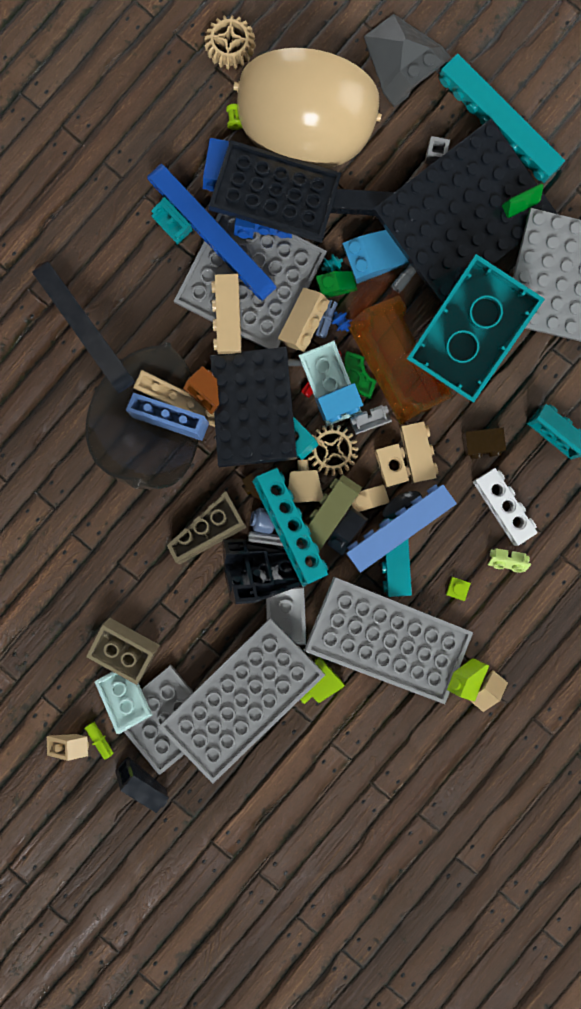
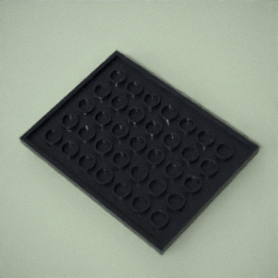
[372,118,557,305]

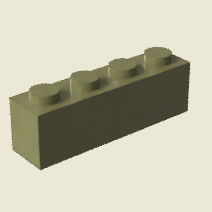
[299,475,362,551]

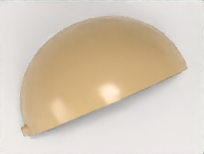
[233,48,382,168]

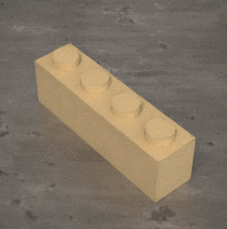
[211,274,242,354]

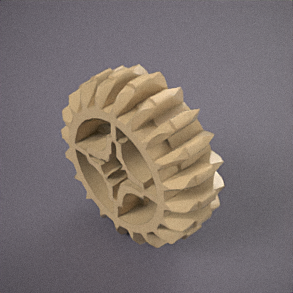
[204,15,256,70]
[308,424,358,476]

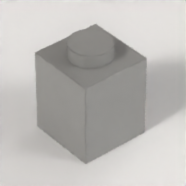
[424,136,450,165]

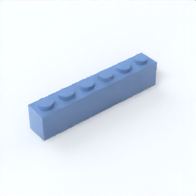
[346,484,457,573]

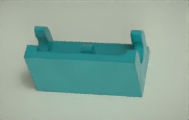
[151,197,193,245]

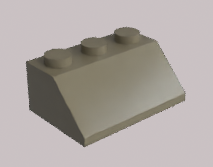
[86,618,160,685]

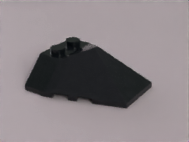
[223,539,301,604]

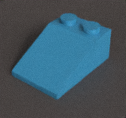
[343,230,410,284]

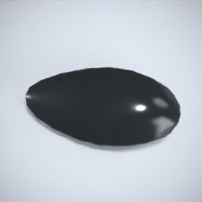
[382,491,423,519]

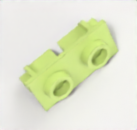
[488,548,531,573]

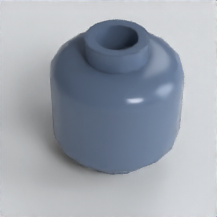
[250,507,275,534]

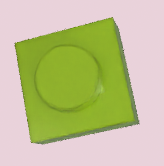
[445,577,471,601]

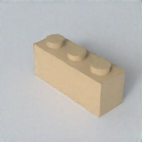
[278,287,330,352]
[399,422,438,484]

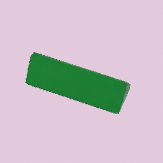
[502,184,544,218]

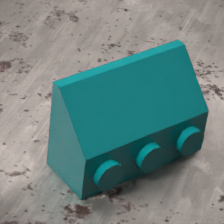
[527,404,581,460]

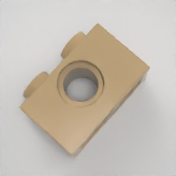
[375,444,411,488]

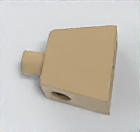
[288,460,323,503]

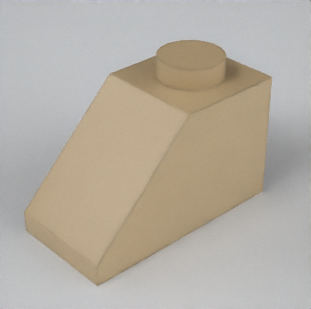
[351,485,389,512]
[47,734,89,761]

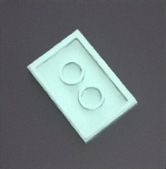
[94,672,152,734]

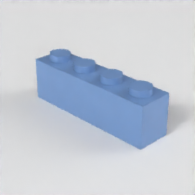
[126,393,209,441]

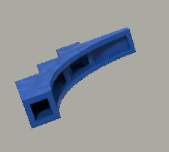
[203,138,292,239]

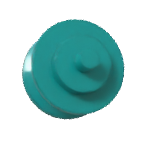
[321,254,343,273]

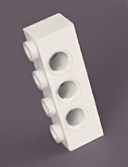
[472,468,537,546]

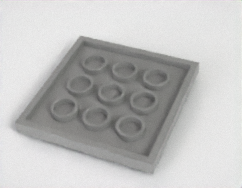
[124,665,194,775]

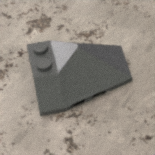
[364,14,452,107]

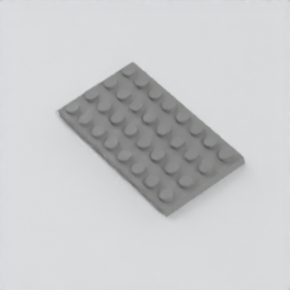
[304,577,473,704]
[159,618,325,784]

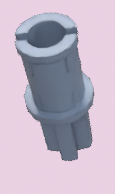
[315,300,338,338]

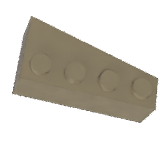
[167,491,247,564]

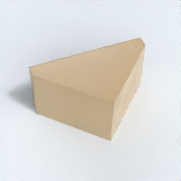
[470,670,508,712]

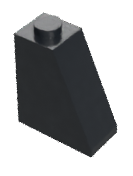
[115,756,169,813]

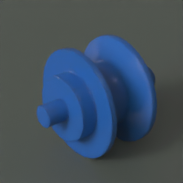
[331,311,352,332]

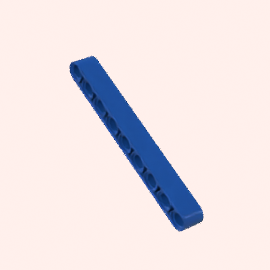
[147,164,277,301]

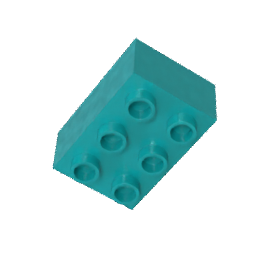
[407,254,545,403]

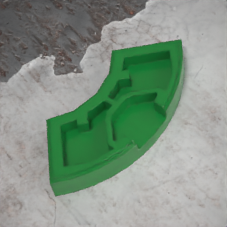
[344,351,377,399]

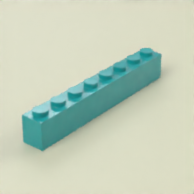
[438,53,565,183]

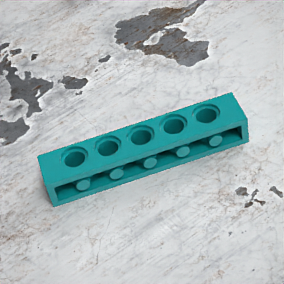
[252,468,328,587]

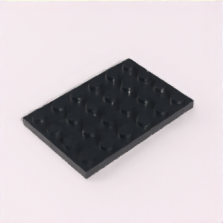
[209,140,341,243]
[210,347,297,468]

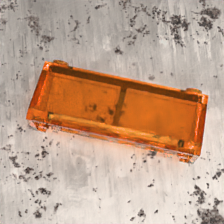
[348,295,454,425]

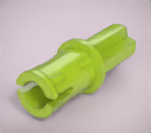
[84,721,114,759]

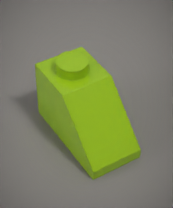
[447,658,489,702]

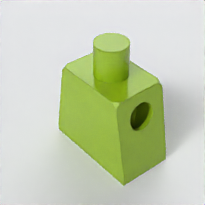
[300,657,345,704]

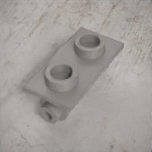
[350,405,392,434]

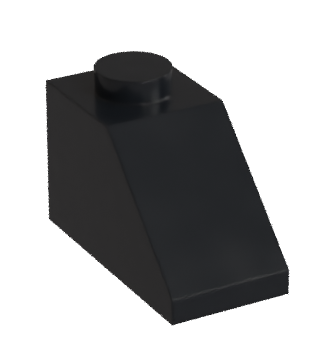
[327,508,368,556]

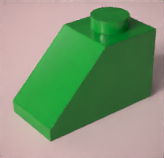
[316,271,357,299]

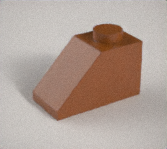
[183,366,219,415]

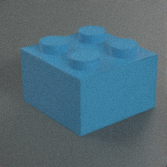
[315,383,363,423]

